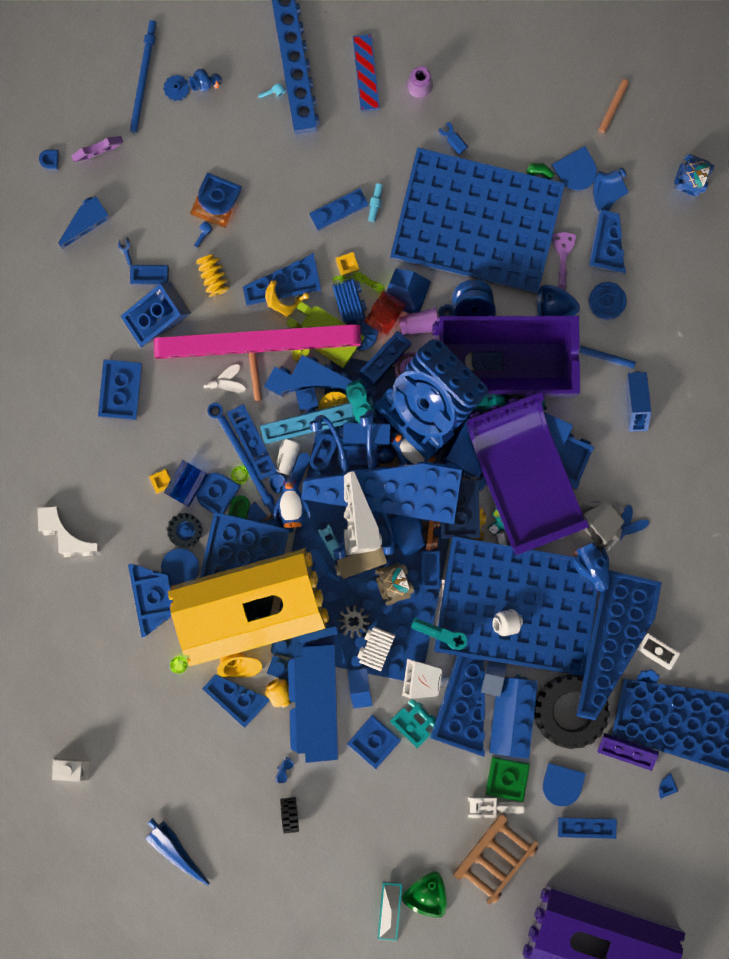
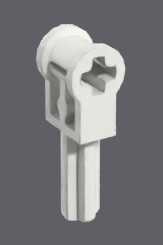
[468,797,525,818]

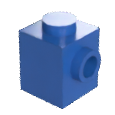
[295,387,318,413]

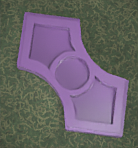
[71,136,123,162]

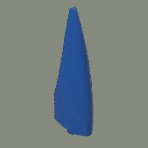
[145,818,210,886]

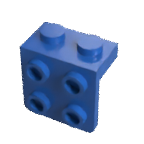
[298,624,345,666]

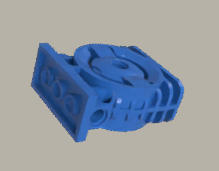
[373,339,488,461]

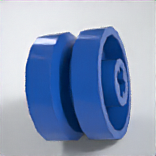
[452,280,496,316]

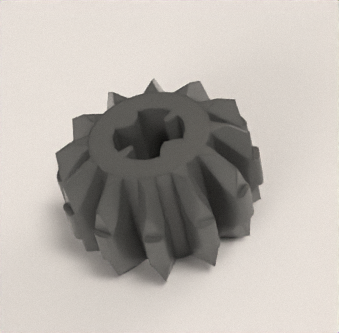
[337,605,370,638]

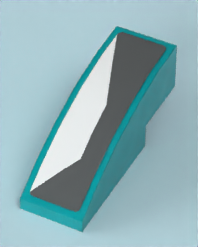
[377,881,402,941]

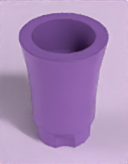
[407,66,433,98]
[399,306,438,335]

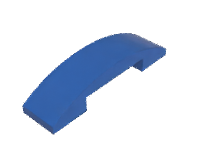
[227,404,277,481]

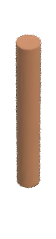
[598,79,629,133]
[248,353,262,401]

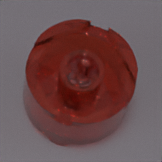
[364,290,406,336]

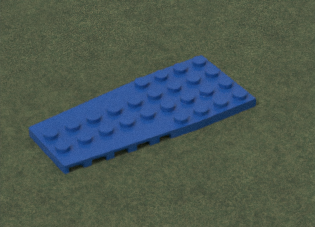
[611,679,729,772]

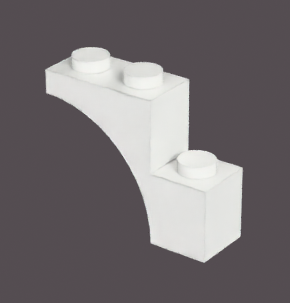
[37,507,99,557]

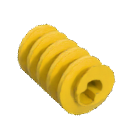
[196,254,230,297]

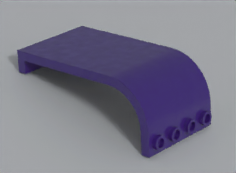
[467,391,589,556]

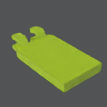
[286,302,365,369]

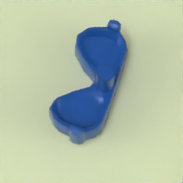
[275,757,294,783]

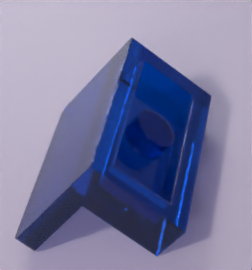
[163,459,208,507]

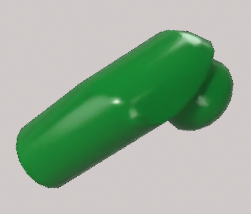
[526,163,555,180]

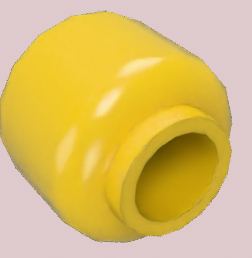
[265,678,291,708]

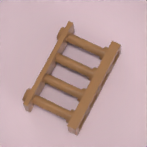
[452,814,538,905]

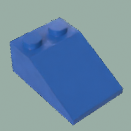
[120,282,191,347]

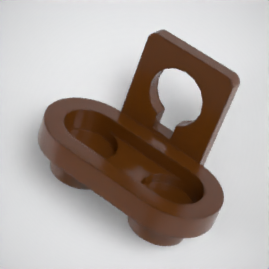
[422,520,440,551]

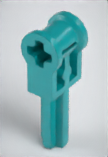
[411,618,467,650]

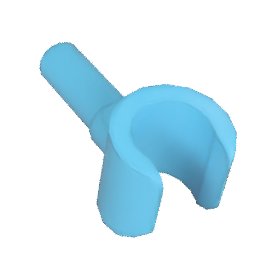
[258,83,286,98]

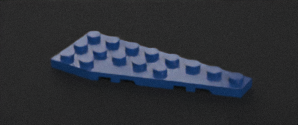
[301,461,463,524]
[576,570,662,720]

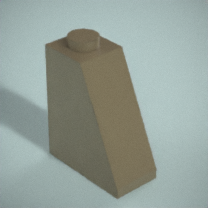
[335,545,387,579]

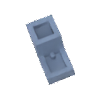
[481,660,507,697]

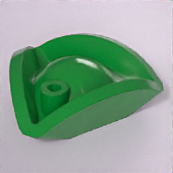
[402,871,447,918]

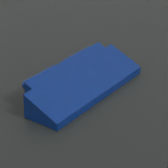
[288,644,338,763]

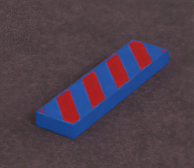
[353,34,380,112]

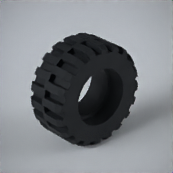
[534,674,610,749]

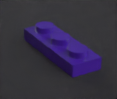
[597,733,659,771]

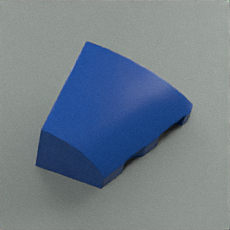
[384,515,425,557]

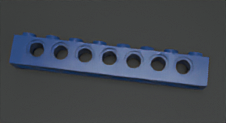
[272,0,320,135]

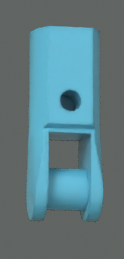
[318,524,340,561]

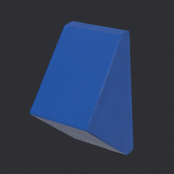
[348,668,373,709]

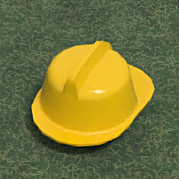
[217,652,262,678]

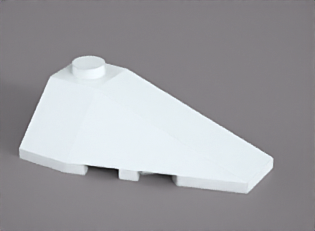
[344,471,382,555]

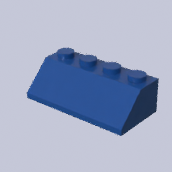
[489,677,538,759]

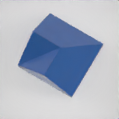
[383,268,431,314]

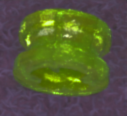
[231,466,249,484]
[170,656,188,674]

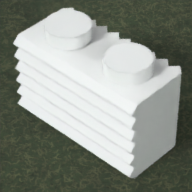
[357,627,395,671]
[637,633,680,669]

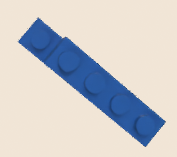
[264,355,371,398]

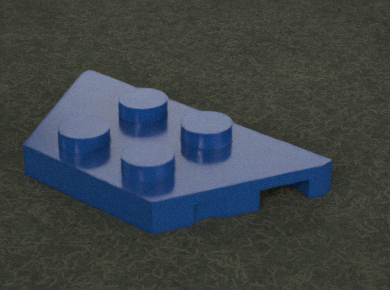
[128,564,173,637]

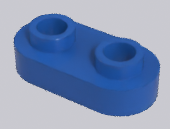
[309,434,337,471]

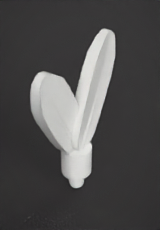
[204,364,246,393]

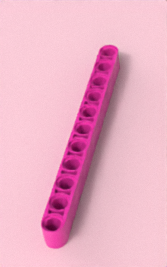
[153,325,362,359]

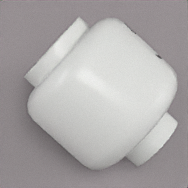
[492,609,523,636]

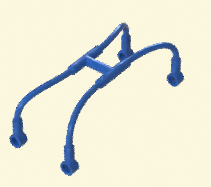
[309,410,396,559]

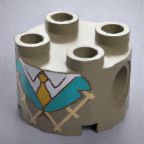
[375,562,414,606]

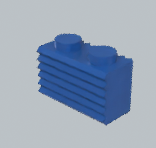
[331,278,367,323]

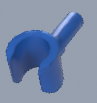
[194,221,212,248]
[118,237,132,265]

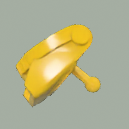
[265,280,309,317]

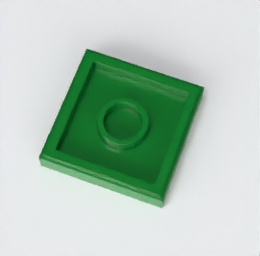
[485,757,530,802]

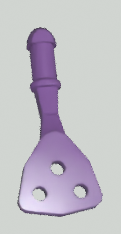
[552,232,576,291]

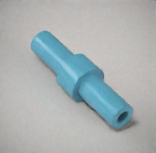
[368,183,383,222]

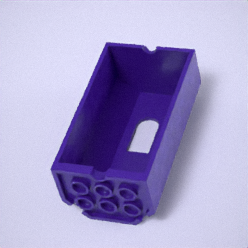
[432,316,580,398]
[522,884,686,959]

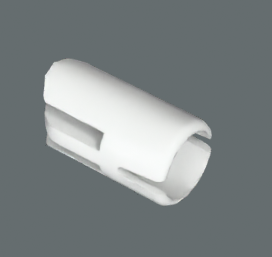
[275,439,301,475]

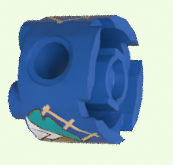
[674,153,714,197]

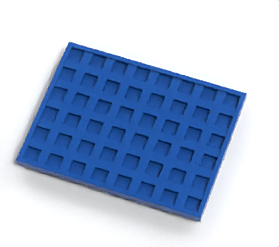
[390,147,565,294]
[434,536,598,676]

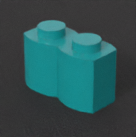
[346,379,373,423]

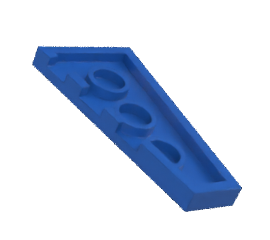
[243,253,321,306]

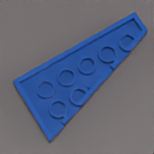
[430,655,485,757]

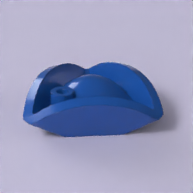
[537,285,580,316]

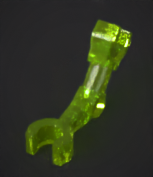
[332,272,385,294]

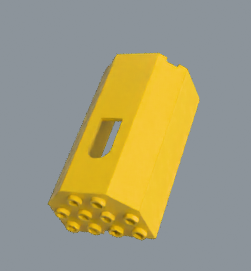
[167,548,329,666]

